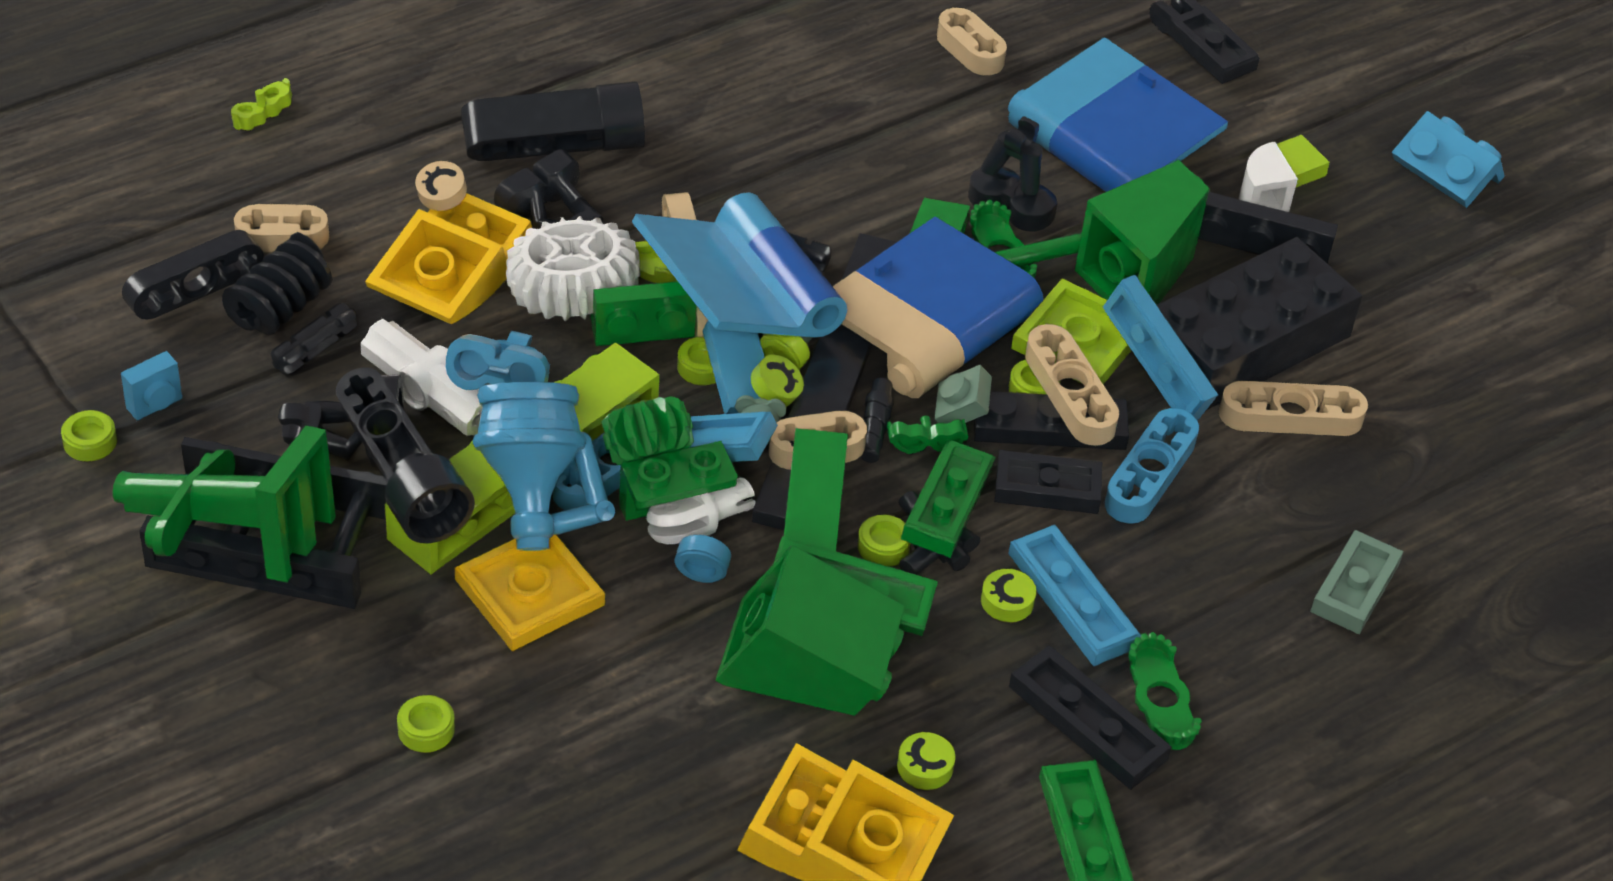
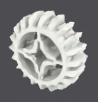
[506,216,640,321]

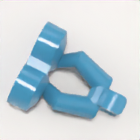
[445,331,550,390]

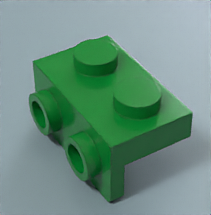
[589,282,696,346]
[619,441,738,521]

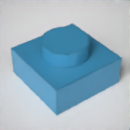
[121,351,182,420]

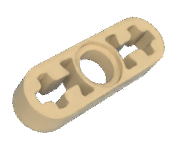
[1025,324,1119,446]
[1219,381,1368,436]

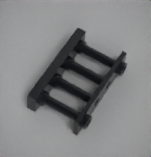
[139,437,388,609]

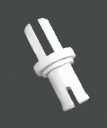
[646,477,755,544]

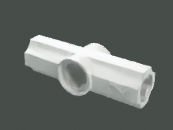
[361,319,483,436]

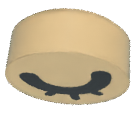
[415,161,467,211]

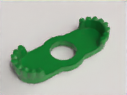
[970,200,1037,278]
[1128,632,1202,750]

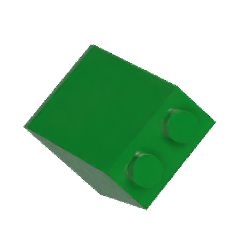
[1075,160,1210,305]
[715,545,905,716]

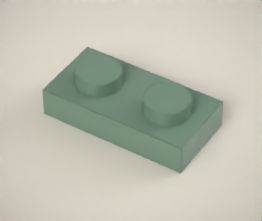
[1310,530,1404,635]

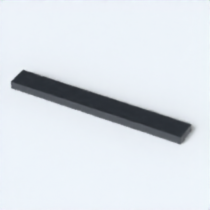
[752,233,897,530]

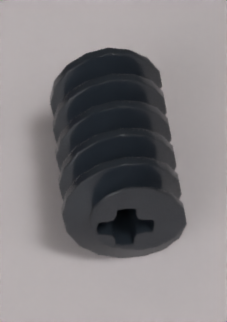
[222,232,333,335]

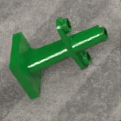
[113,426,336,583]

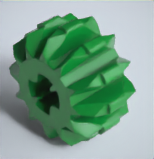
[602,396,694,465]

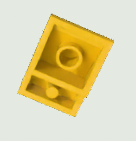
[365,193,532,324]
[737,743,954,881]

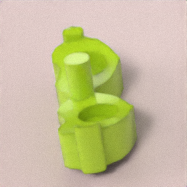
[231,78,292,130]

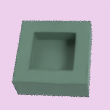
[935,365,992,423]

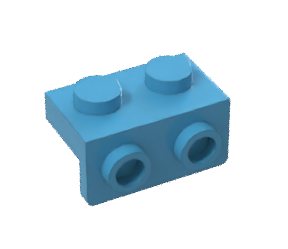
[1392,111,1505,208]

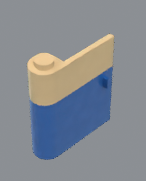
[833,217,1043,398]

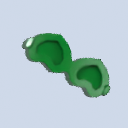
[887,415,968,454]

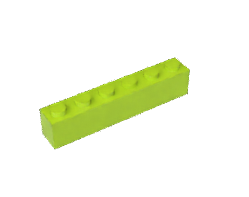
[385,342,660,575]

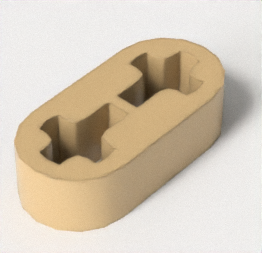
[937,8,1007,75]
[234,204,329,253]
[769,411,867,470]

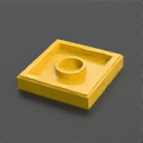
[455,534,605,651]

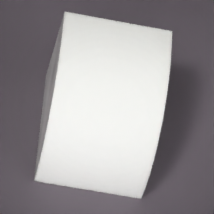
[1239,142,1298,212]

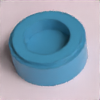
[674,535,731,583]

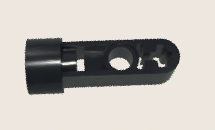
[461,81,645,161]
[336,367,475,543]

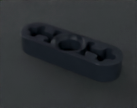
[122,230,264,320]

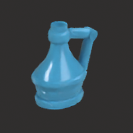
[473,382,615,551]

